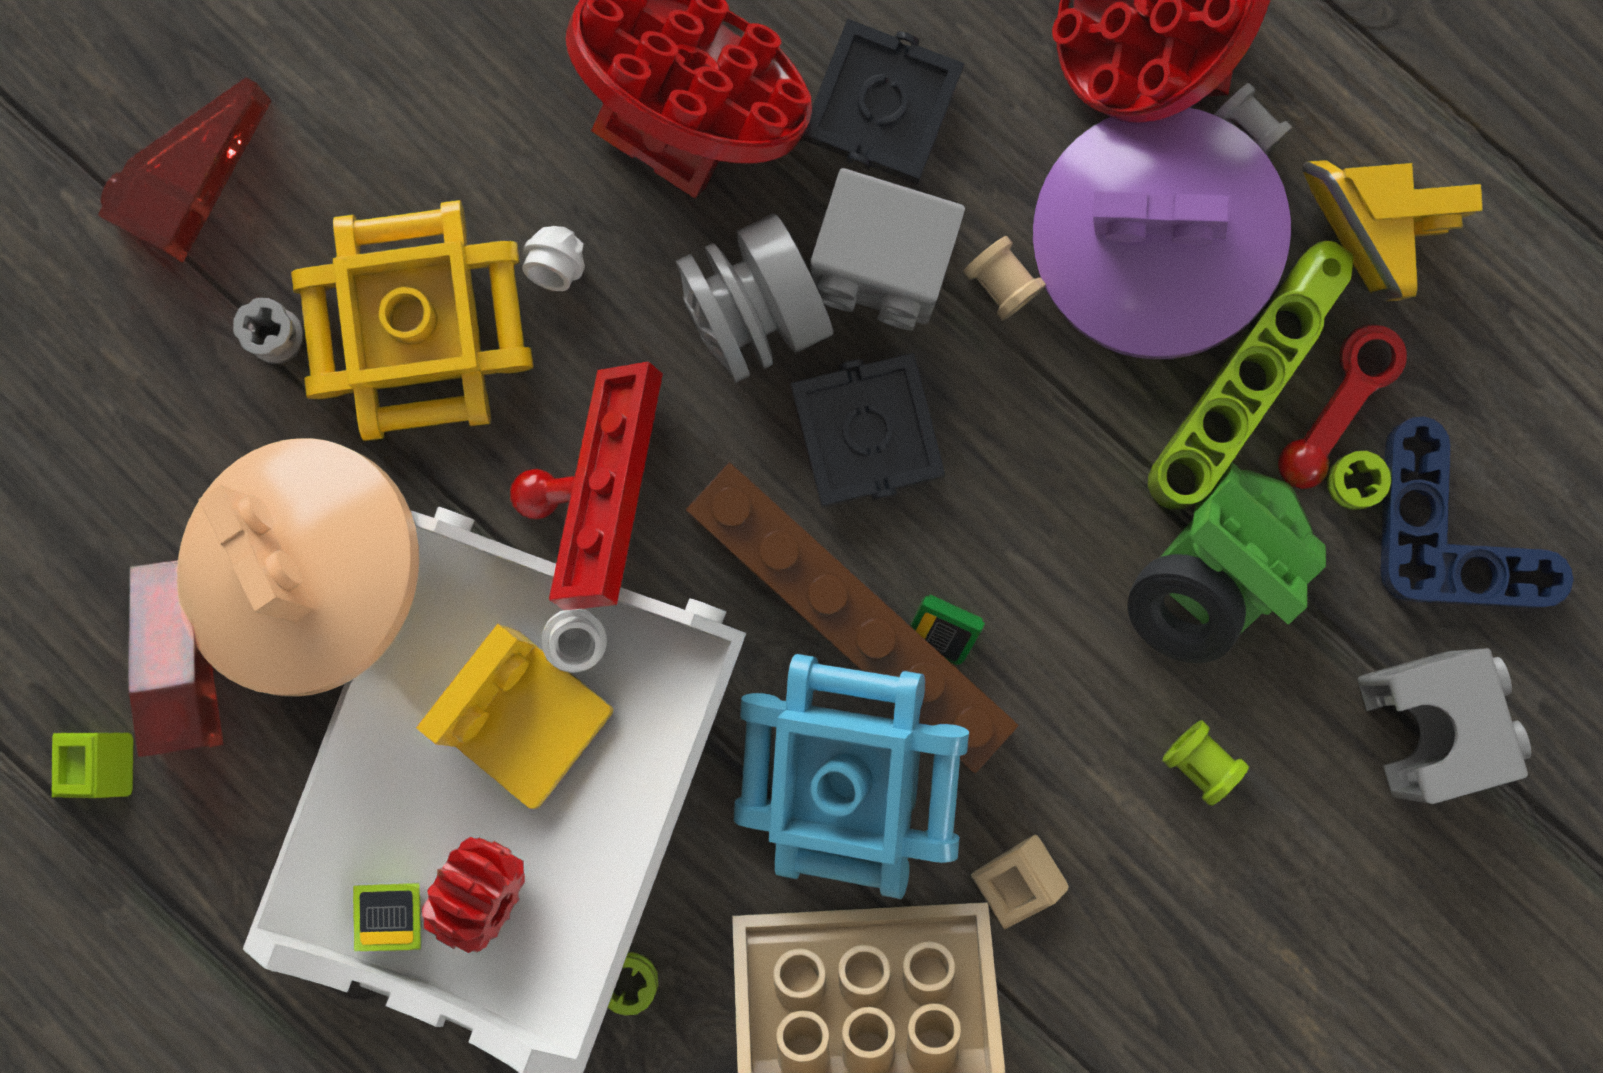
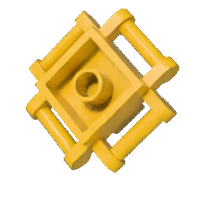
[291,200,533,441]

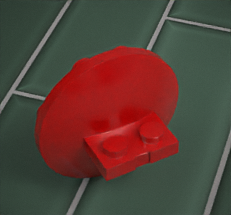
[566,0,812,199]
[1052,0,1270,122]

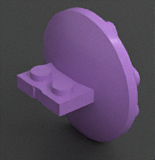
[1033,108,1291,359]

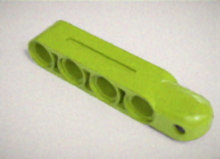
[1148,241,1353,510]

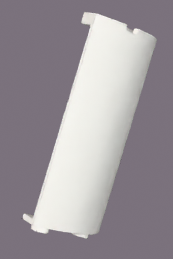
[243,507,746,1073]

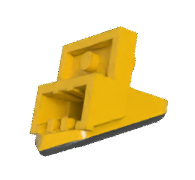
[1302,160,1482,301]

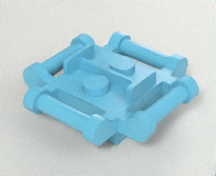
[733,654,969,899]

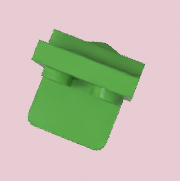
[1160,462,1326,634]

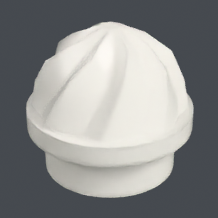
[522,226,585,291]
[541,609,607,673]

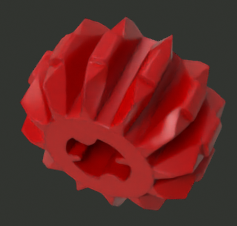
[422,837,525,953]

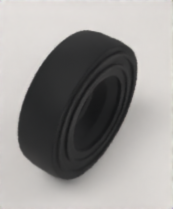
[1127,554,1246,663]

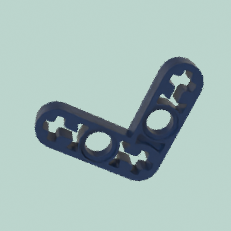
[1380,416,1573,608]

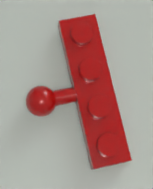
[510,361,663,611]

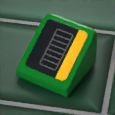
[910,594,985,664]

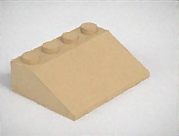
[732,902,1005,1073]

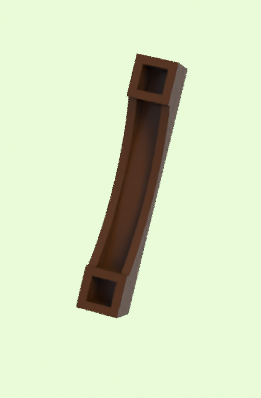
[686,462,1019,774]

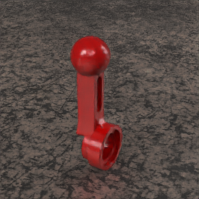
[1278,324,1407,489]

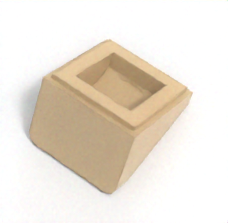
[971,835,1069,930]

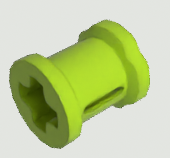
[1162,720,1249,806]

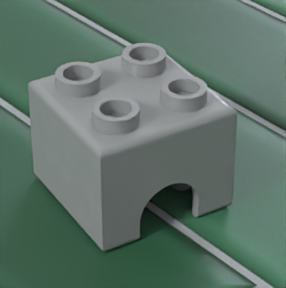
[811,168,965,330]
[1358,648,1531,804]

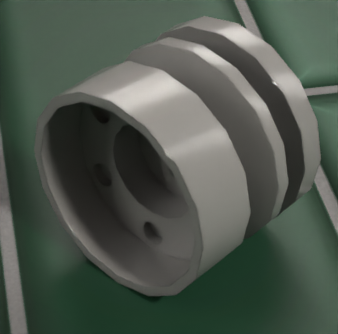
[676,213,833,383]

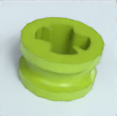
[1327,451,1391,510]
[608,952,659,1016]

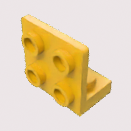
[416,623,613,809]

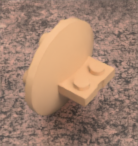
[177,439,419,697]

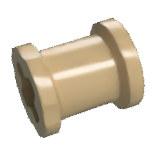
[963,236,1046,321]

